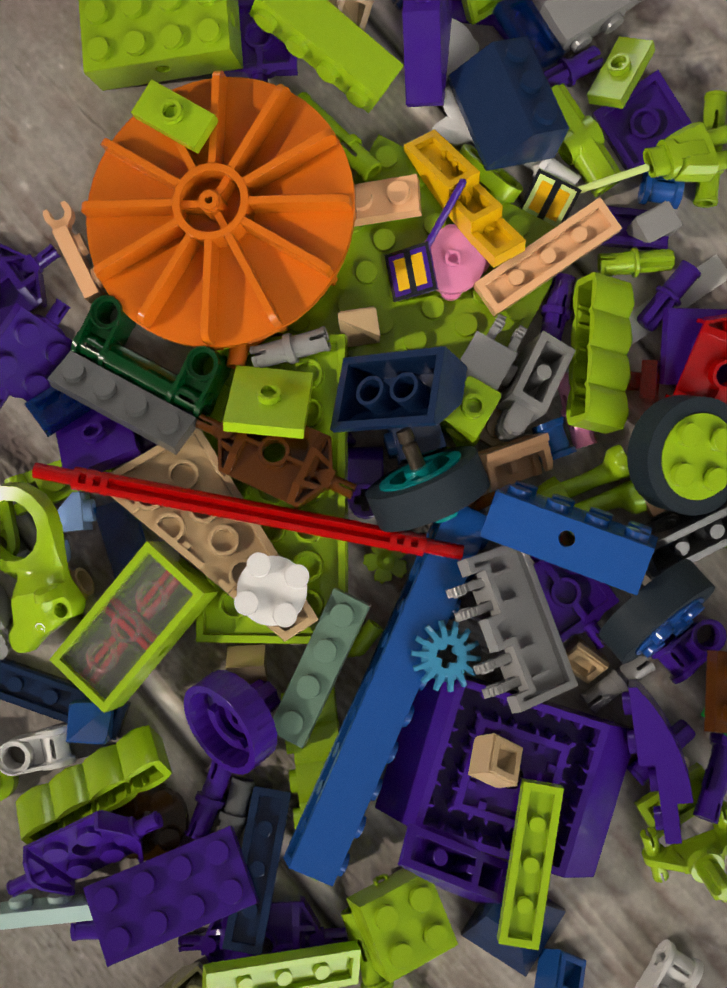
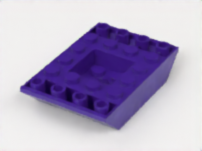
[375,674,634,878]

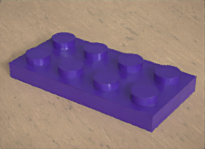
[83,825,259,967]

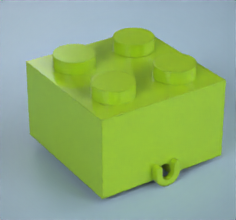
[346,868,459,983]

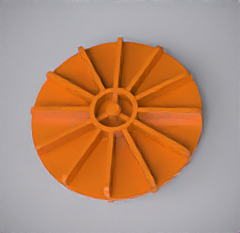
[81,70,357,351]

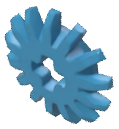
[411,620,481,692]

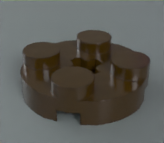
[112,783,189,861]

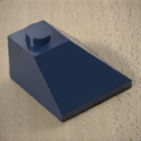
[461,898,566,977]

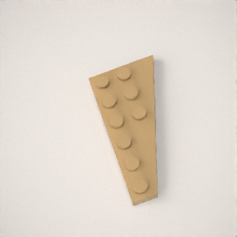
[110,428,319,642]

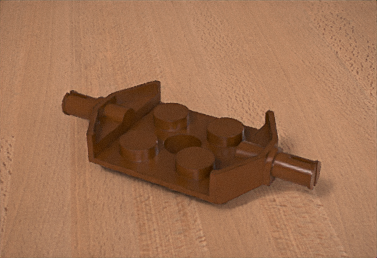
[195,413,357,510]

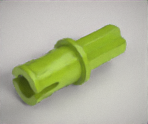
[597,247,675,278]

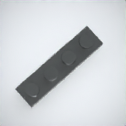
[48,351,197,455]

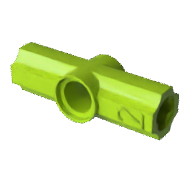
[551,83,622,197]

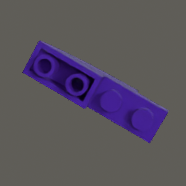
[622,679,693,844]

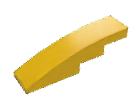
[404,129,526,268]

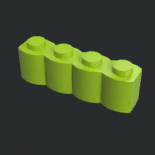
[566,272,635,434]
[281,684,340,830]
[15,725,172,845]

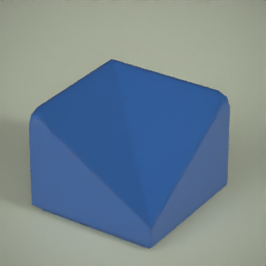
[66,699,114,744]
[534,948,586,988]

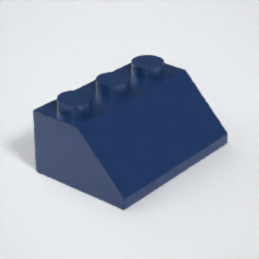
[447,36,569,171]
[330,346,467,433]

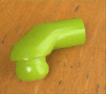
[347,619,384,658]

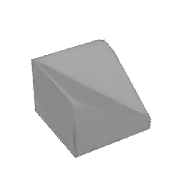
[626,201,683,243]

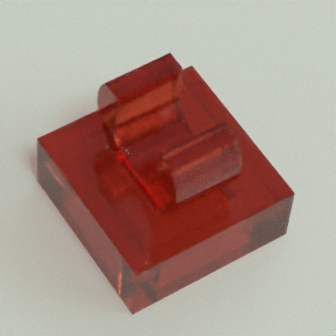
[626,360,660,404]

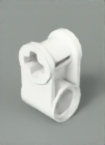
[0,723,77,776]
[635,939,704,988]

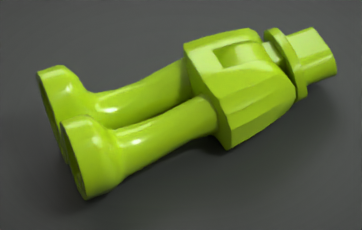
[643,121,727,182]
[537,444,647,533]

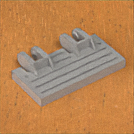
[445,546,578,714]

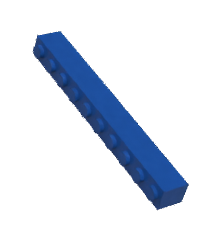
[283,506,489,887]

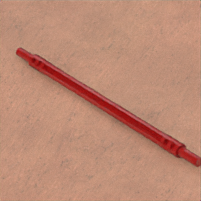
[32,462,464,560]

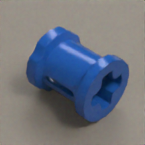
[638,171,685,209]
[531,416,577,460]

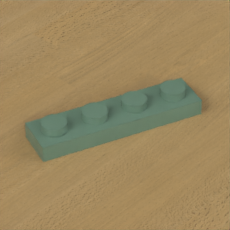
[273,588,371,748]

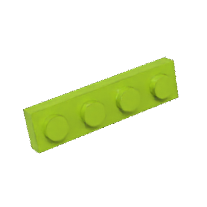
[497,778,564,951]
[202,940,361,988]

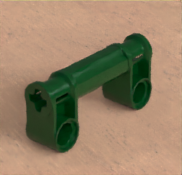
[71,295,231,421]

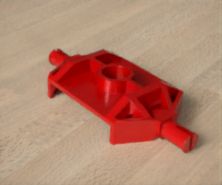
[664,314,727,404]

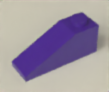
[402,0,453,107]
[398,824,508,904]

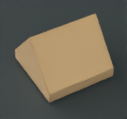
[565,635,610,684]
[226,644,268,683]

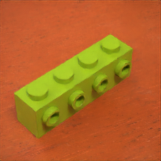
[249,0,404,114]

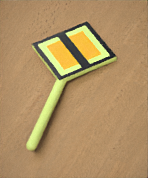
[519,164,650,227]

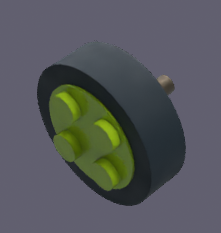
[627,395,727,516]

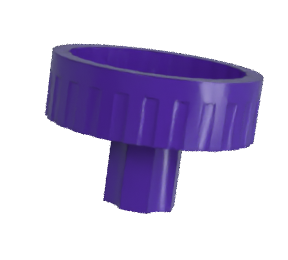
[184,670,281,775]

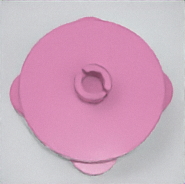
[424,224,490,301]

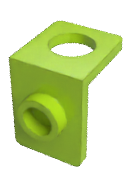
[440,376,501,446]

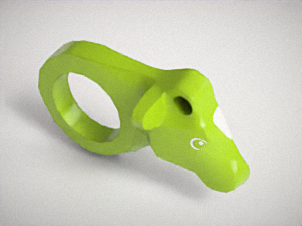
[0,482,86,653]

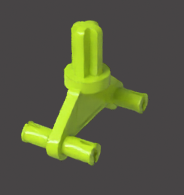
[640,800,727,903]

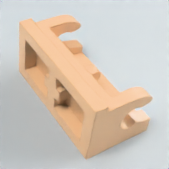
[478,433,553,496]

